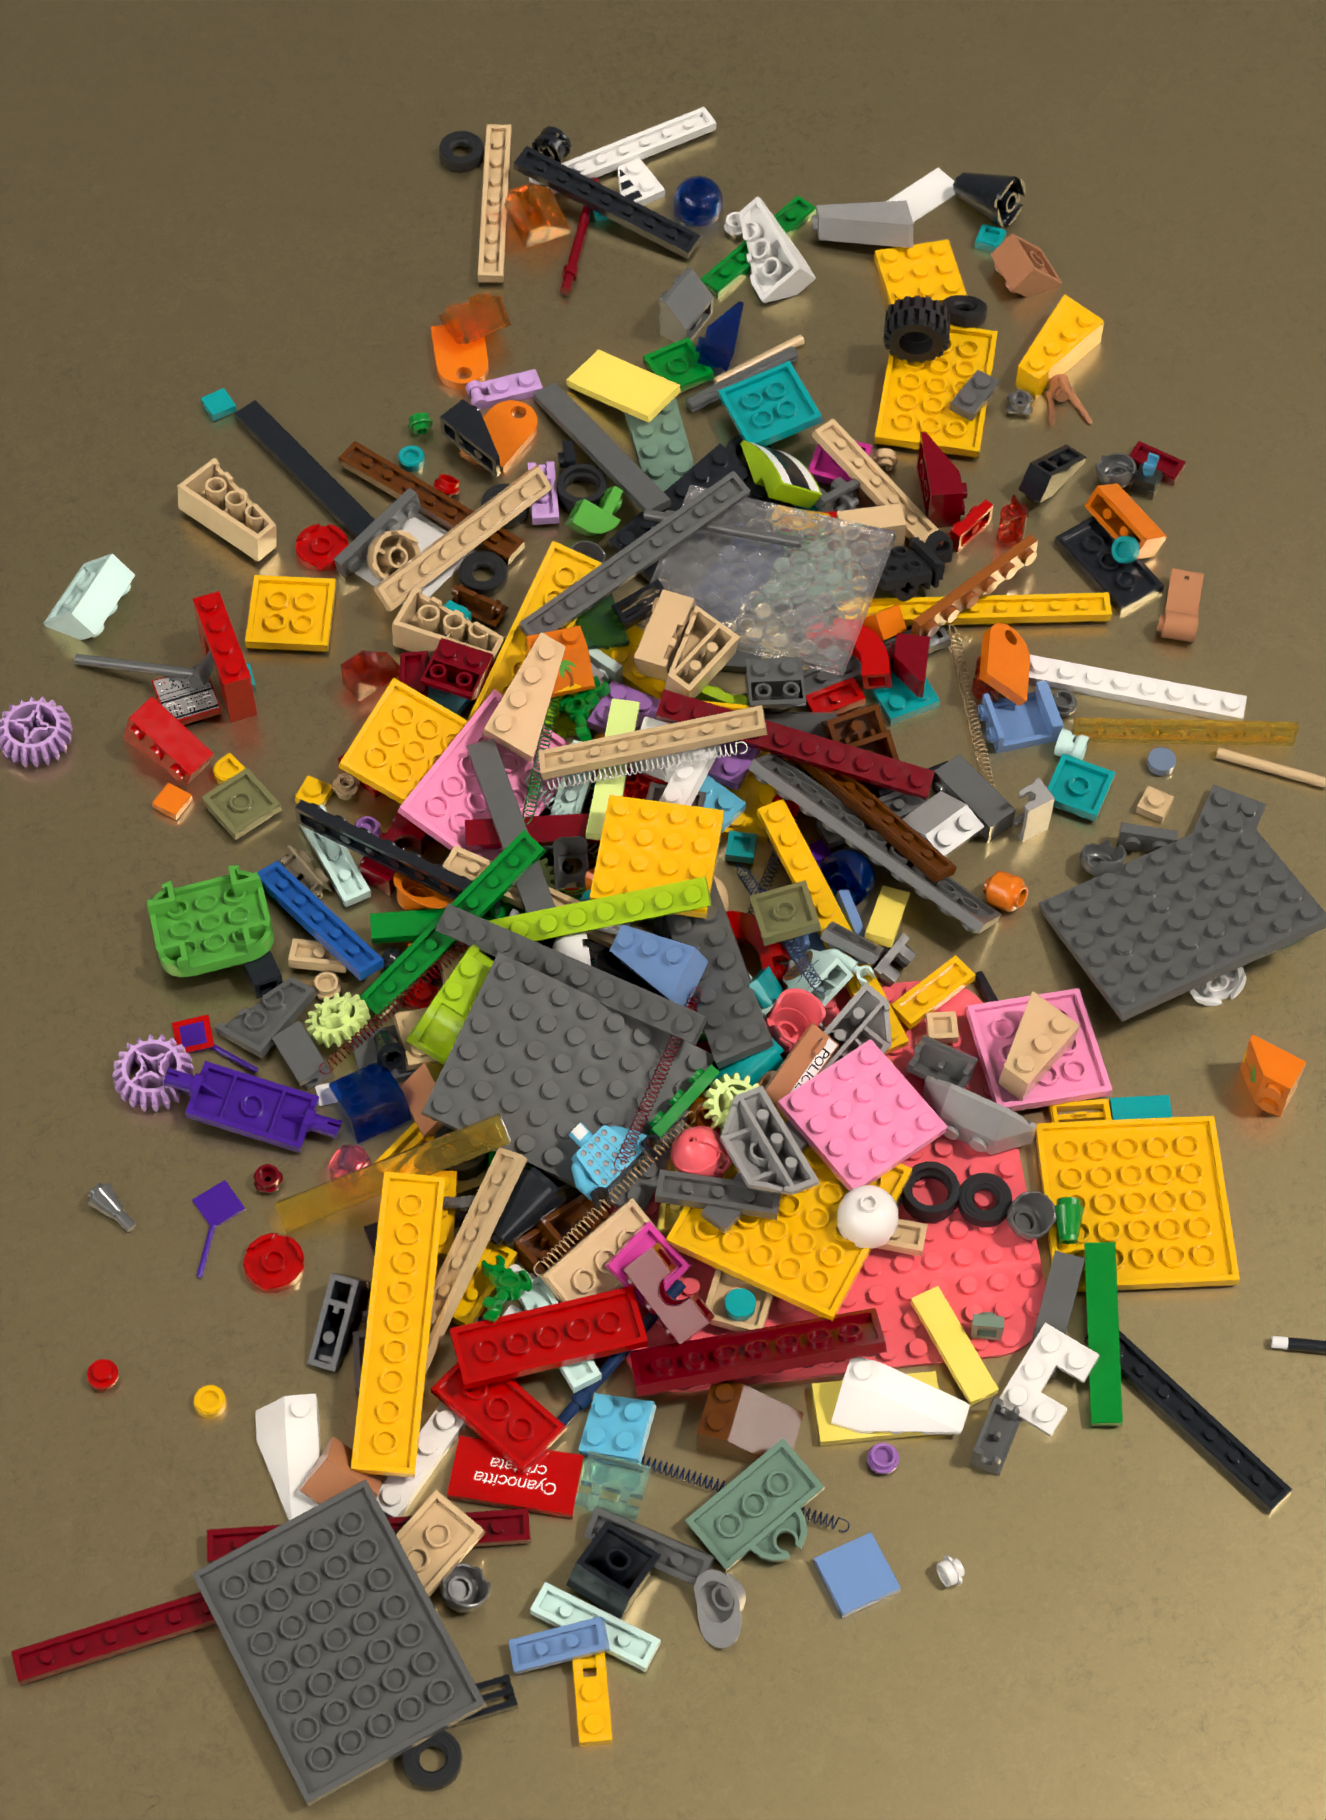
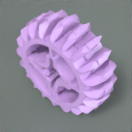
[0,696,73,768]
[112,1034,194,1112]

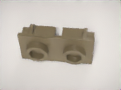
[280,845,334,899]

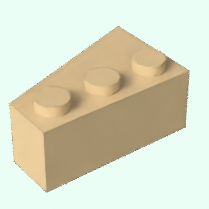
[634,589,696,682]
[998,991,1080,1101]

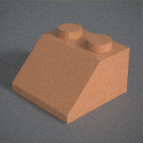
[990,234,1062,297]

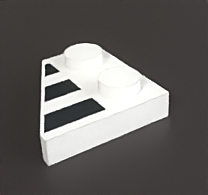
[618,158,665,206]

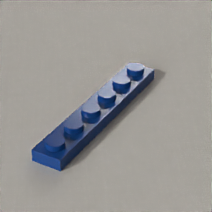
[257,861,384,981]

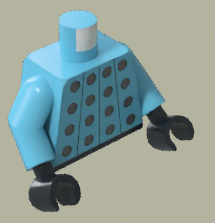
[569,1122,664,1210]

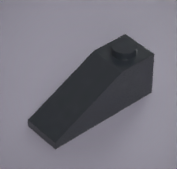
[440,399,500,477]
[1018,444,1088,503]
[307,1273,372,1372]

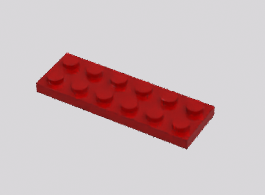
[450,1286,648,1390]

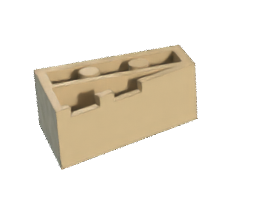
[664,605,740,698]

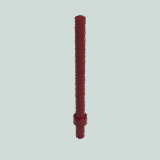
[560,178,600,295]

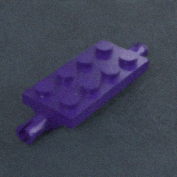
[163,1061,342,1153]

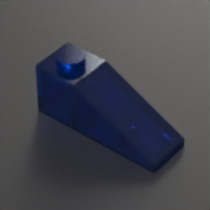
[695,301,744,372]

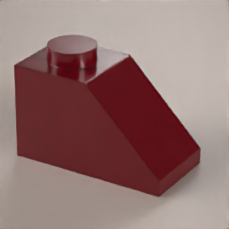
[889,633,930,698]

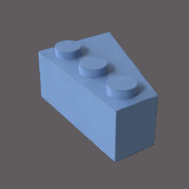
[610,924,709,1007]

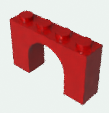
[192,591,257,723]

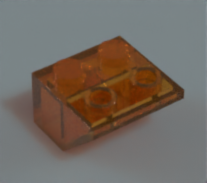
[504,183,571,248]
[439,293,511,344]

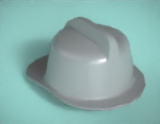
[694,1569,746,1648]

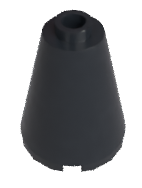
[953,172,1026,227]
[489,1162,567,1246]

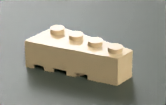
[177,457,276,562]
[392,586,505,663]
[482,632,566,763]

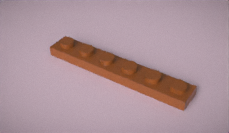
[911,534,1038,637]

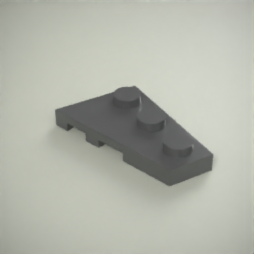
[215,977,317,1058]

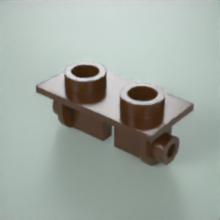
[451,584,509,628]

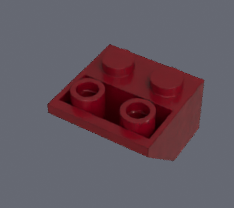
[420,638,494,700]

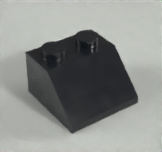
[566,1521,661,1620]

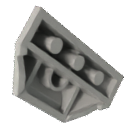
[819,983,892,1073]
[922,1076,1037,1155]
[720,1086,819,1195]

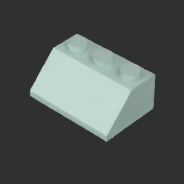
[43,554,135,640]

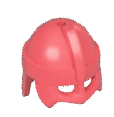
[765,988,826,1056]
[671,1126,733,1178]

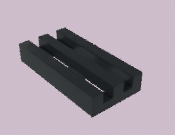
[611,579,666,630]
[454,1674,518,1727]

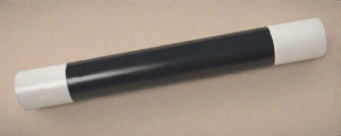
[1271,1336,1326,1353]

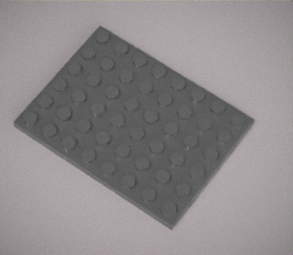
[1039,812,1326,1021]
[421,952,714,1213]
[192,1479,487,1806]

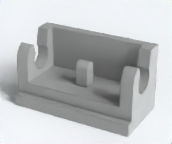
[1013,778,1055,842]

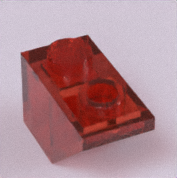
[341,650,400,701]

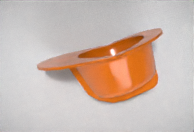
[393,872,454,911]

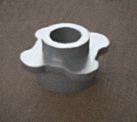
[1007,390,1033,415]

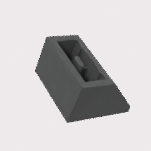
[658,267,714,342]
[745,657,806,708]

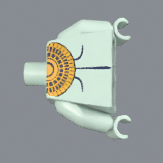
[783,948,876,1030]

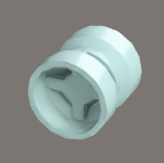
[1054,728,1090,760]

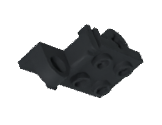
[857,530,953,601]

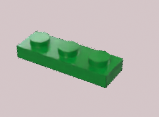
[647,1064,720,1138]

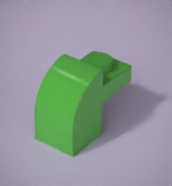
[565,486,623,536]

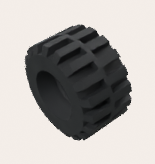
[883,295,950,363]

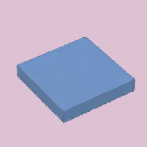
[814,1532,901,1618]

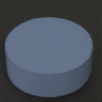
[1147,747,1176,776]

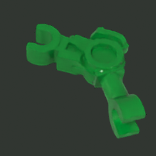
[558,676,611,742]
[482,1255,532,1322]

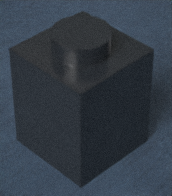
[243,951,283,999]

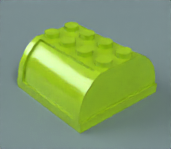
[406,944,494,1065]

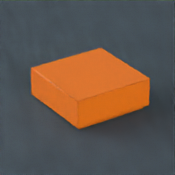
[152,782,193,820]

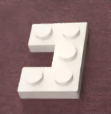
[1000,1323,1100,1437]

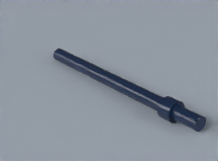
[557,1279,686,1426]

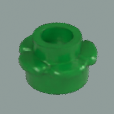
[407,412,433,435]

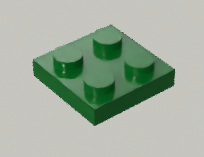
[643,337,714,393]

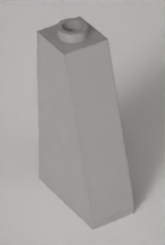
[812,200,914,248]

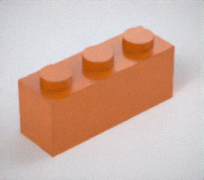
[1084,483,1167,559]

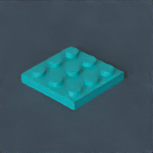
[718,361,823,446]

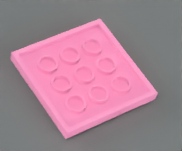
[965,988,1112,1111]
[777,1039,948,1191]

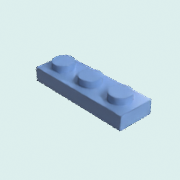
[508,1616,610,1674]

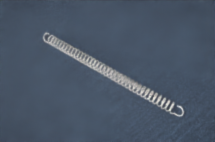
[538,741,748,792]

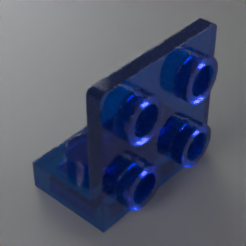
[329,1061,412,1144]

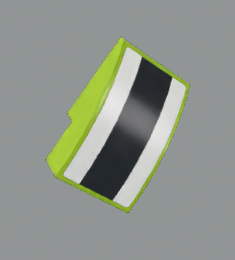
[741,440,822,509]

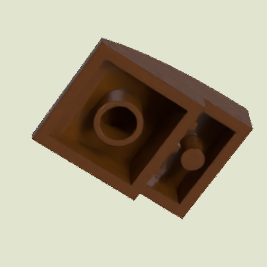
[821,703,899,795]
[513,1194,610,1277]

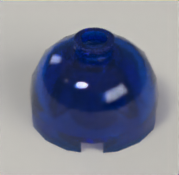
[673,175,723,227]
[819,849,876,907]

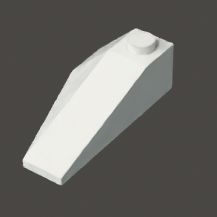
[739,196,816,303]
[831,1357,970,1435]
[256,1394,321,1520]

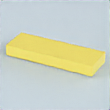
[864,886,910,948]

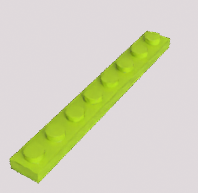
[480,877,712,953]

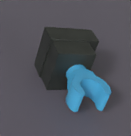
[1130,452,1163,500]

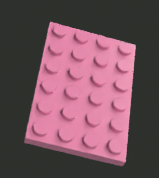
[398,689,570,862]

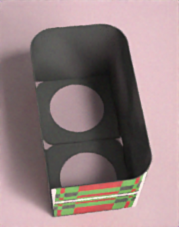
[553,836,588,898]

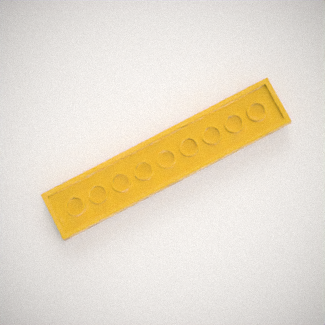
[351,1171,446,1478]

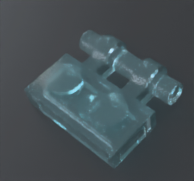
[575,1451,651,1520]

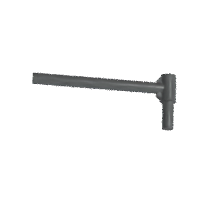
[74,651,214,689]

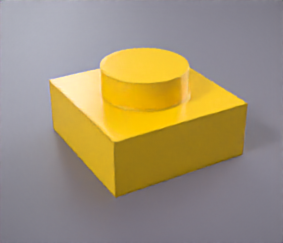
[295,775,334,807]

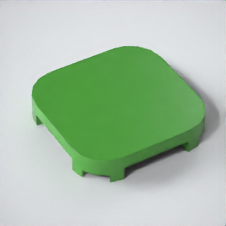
[147,865,274,977]

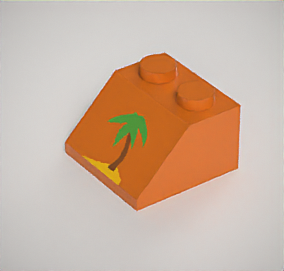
[526,626,595,697]
[1240,1034,1306,1117]

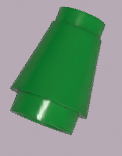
[1055,1197,1084,1244]

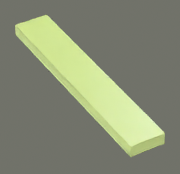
[586,698,640,840]

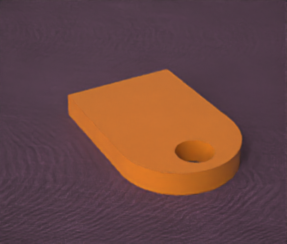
[431,321,489,390]
[460,400,538,473]
[979,623,1030,706]

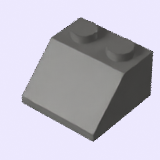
[902,791,984,857]

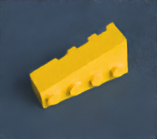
[1015,294,1104,399]

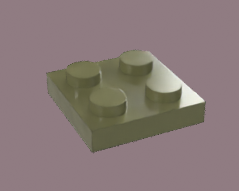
[201,767,282,840]
[749,880,821,946]

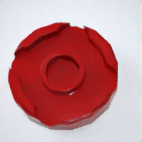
[295,524,349,572]
[243,1233,305,1293]

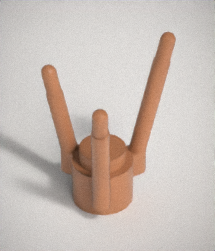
[1045,374,1092,426]

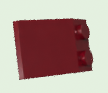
[916,432,967,528]

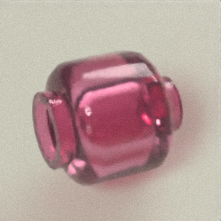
[327,1144,372,1190]

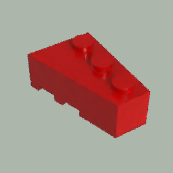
[123,696,214,785]

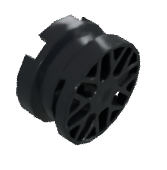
[532,126,572,163]

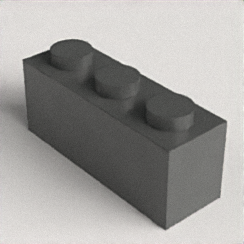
[932,754,1016,843]

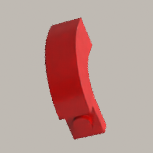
[806,619,892,689]
[726,911,791,991]

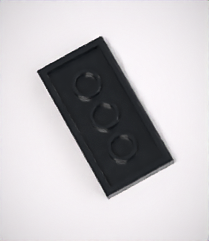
[1054,516,1164,615]

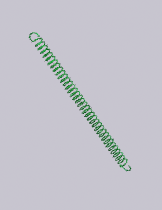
[522,696,560,825]

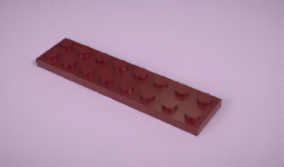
[630,1308,887,1396]

